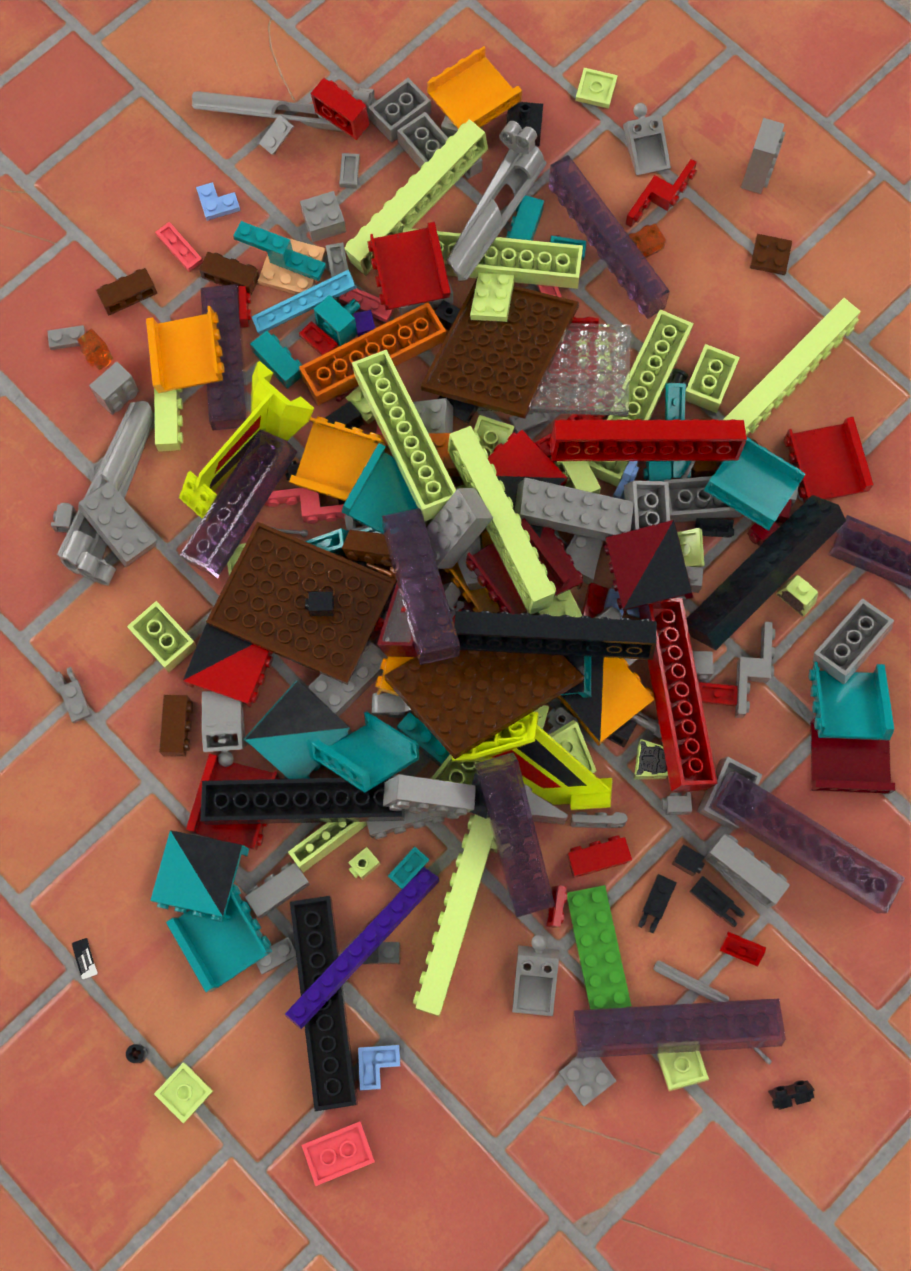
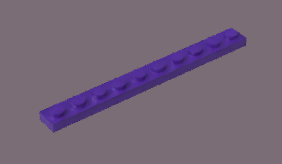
[285,867,439,1029]

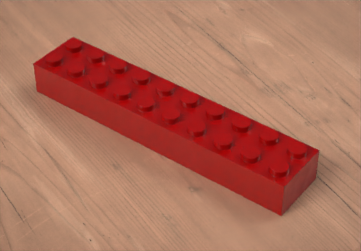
[550,419,747,461]
[638,598,718,792]

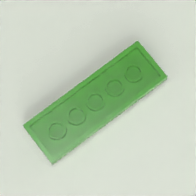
[567,885,631,1014]

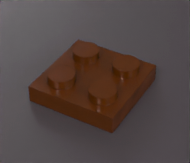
[750,234,792,275]

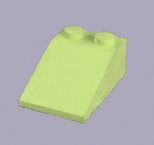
[473,415,515,456]

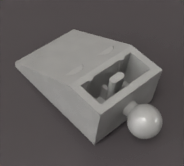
[623,103,671,176]
[202,691,246,767]
[503,783,568,825]
[512,934,559,1016]

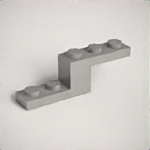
[735,622,775,718]

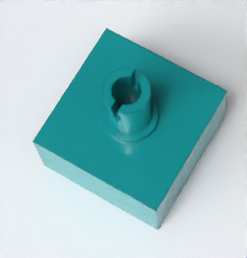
[314,295,361,346]

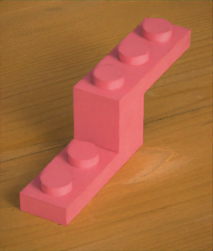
[262,488,346,524]

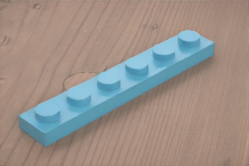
[252,270,357,334]

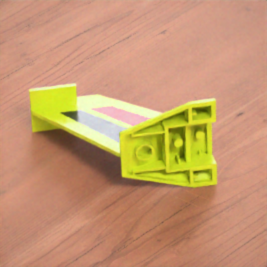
[179,361,314,521]
[452,712,613,810]

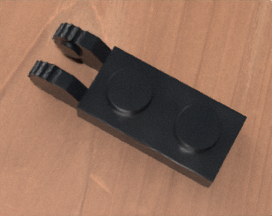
[638,874,677,934]
[689,876,745,927]

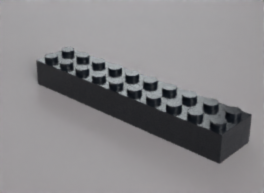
[686,495,846,650]
[454,610,657,660]
[201,777,405,825]
[290,896,358,1111]

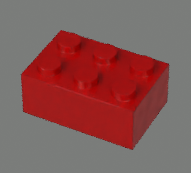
[311,78,370,140]

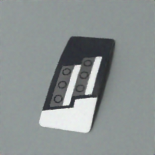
[72,938,97,979]

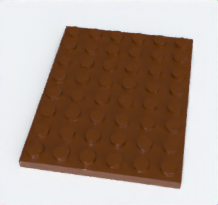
[421,277,579,419]
[206,521,397,685]
[385,611,584,759]

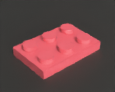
[301,1121,375,1186]

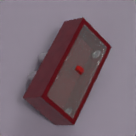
[377,577,442,658]

